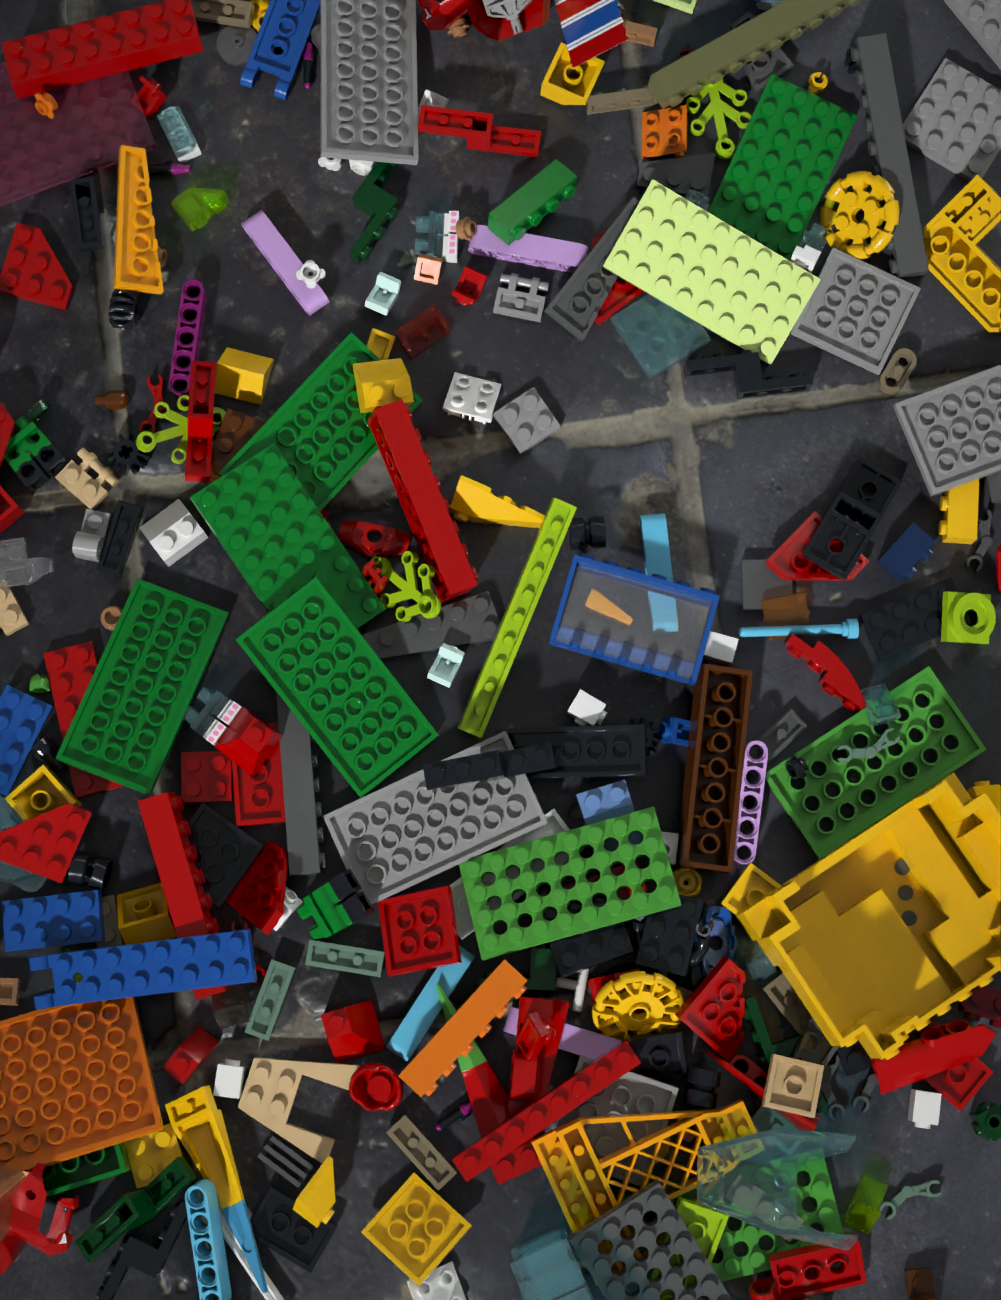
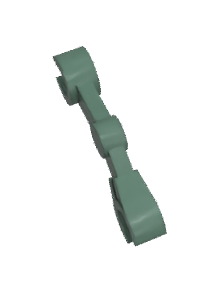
[836,728,900,763]
[878,1179,942,1219]

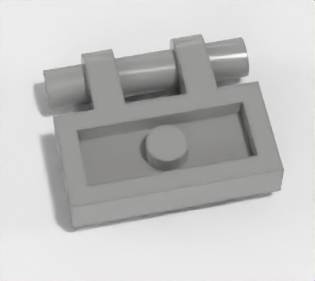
[493,273,549,323]

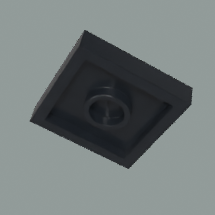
[630,1028,687,1082]

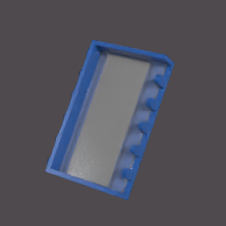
[549,553,720,686]

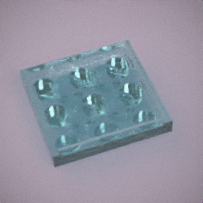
[610,294,711,380]

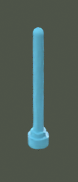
[738,619,859,639]

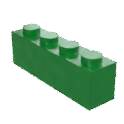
[488,159,577,246]

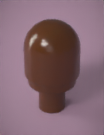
[94,390,129,410]

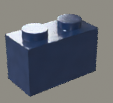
[877,522,936,582]

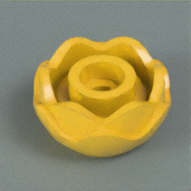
[673,867,702,897]

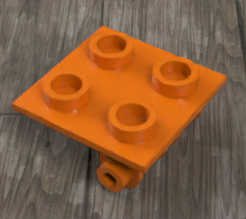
[641,105,687,159]

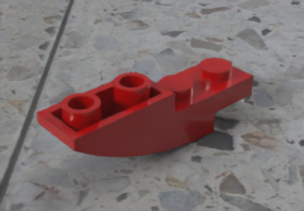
[784,634,866,712]

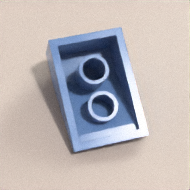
[576,779,643,854]

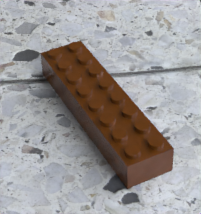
[675,664,753,873]

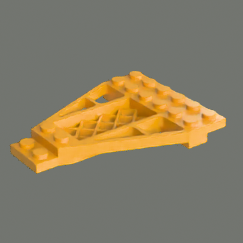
[530,1099,765,1286]

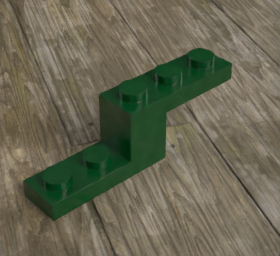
[349,162,400,265]
[479,943,556,990]
[744,996,828,1113]
[75,1156,197,1263]

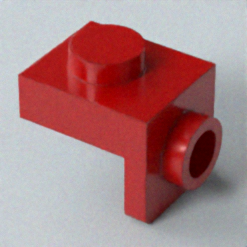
[131,75,167,119]
[451,266,489,306]

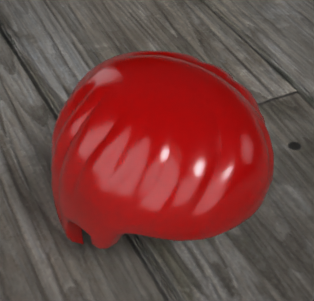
[349,1062,403,1111]

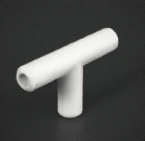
[556,969,589,1012]

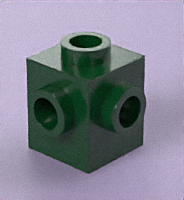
[969,1101,1001,1141]

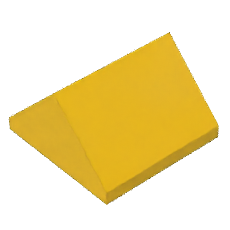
[215,347,274,406]

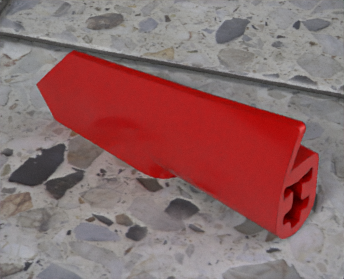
[507,997,570,1116]
[870,1020,996,1094]
[707,1051,820,1134]

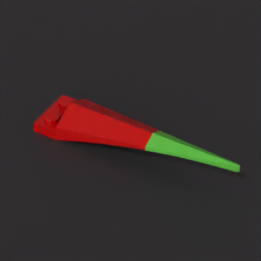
[436,984,541,1185]

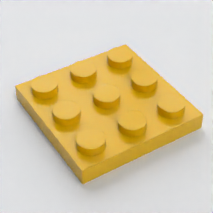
[361,1173,472,1287]

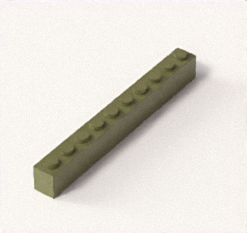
[648,0,862,109]

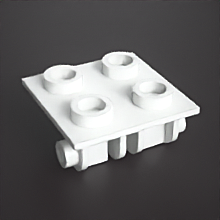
[443,372,502,424]
[407,1261,466,1300]

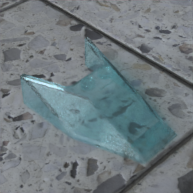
[697,1128,857,1251]

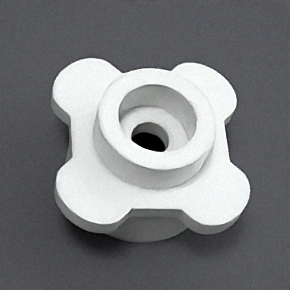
[318,157,342,171]
[296,260,325,289]

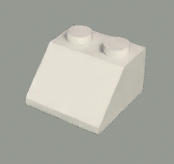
[139,499,208,567]

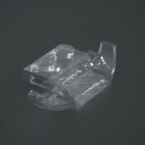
[0,537,54,588]

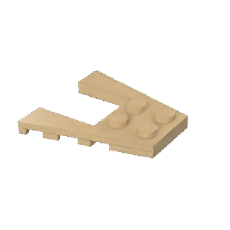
[237,1057,360,1164]

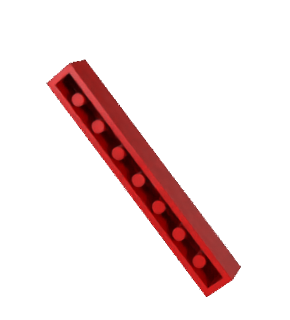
[452,1040,641,1182]

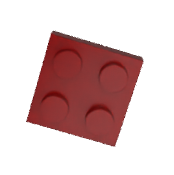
[181,751,233,803]

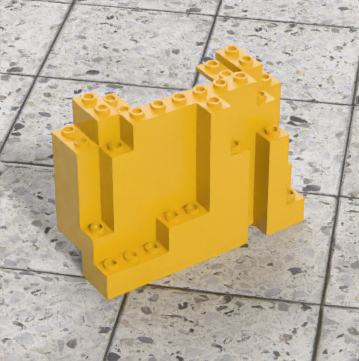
[735,773,1001,1060]

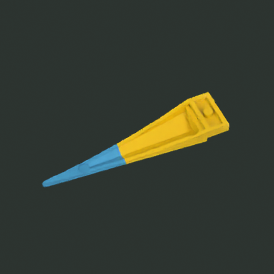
[165,1085,268,1293]

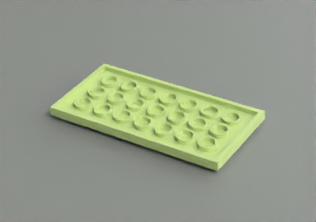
[602,179,821,365]

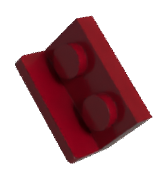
[958,985,1001,1029]

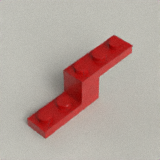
[418,105,541,157]
[185,361,216,482]

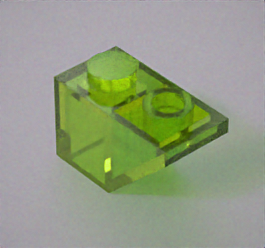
[171,187,229,232]

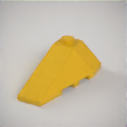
[450,475,545,528]

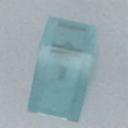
[861,683,901,727]
[737,934,778,988]

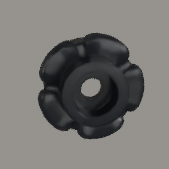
[785,755,808,780]

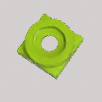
[941,591,996,644]

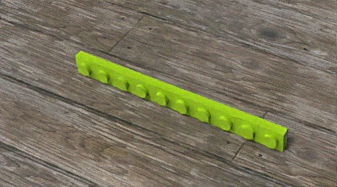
[457,498,577,738]

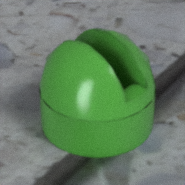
[29,674,50,694]

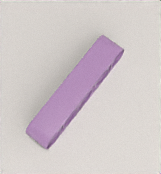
[241,210,329,316]
[468,225,589,273]
[733,740,768,864]
[503,1006,630,1060]

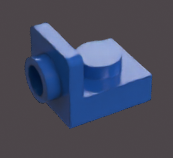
[659,717,691,747]

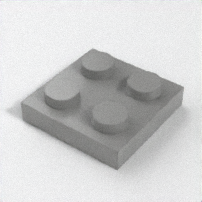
[493,387,561,455]

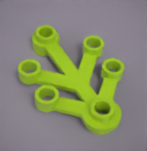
[686,78,751,160]
[136,395,226,464]
[370,551,441,622]

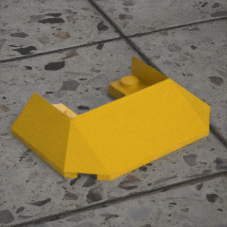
[923,174,1001,332]

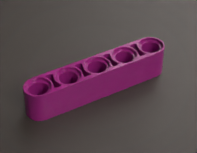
[169,279,207,401]

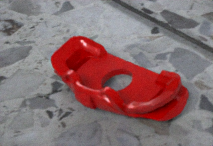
[339,521,410,558]

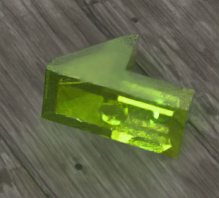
[843,1175,888,1234]

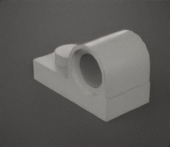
[72,509,112,562]

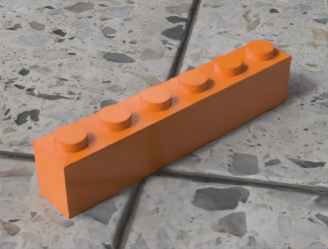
[398,959,528,1097]

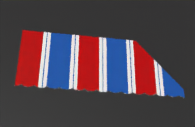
[554,0,629,68]

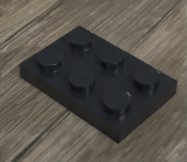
[251,1186,338,1273]

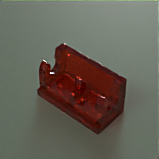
[395,304,451,359]

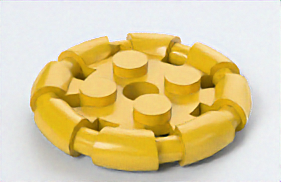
[819,171,900,260]
[592,971,684,1045]

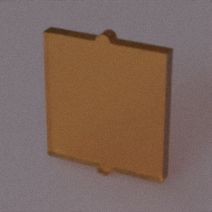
[761,592,810,640]

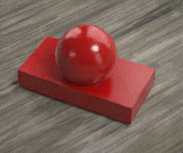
[516,1012,555,1061]

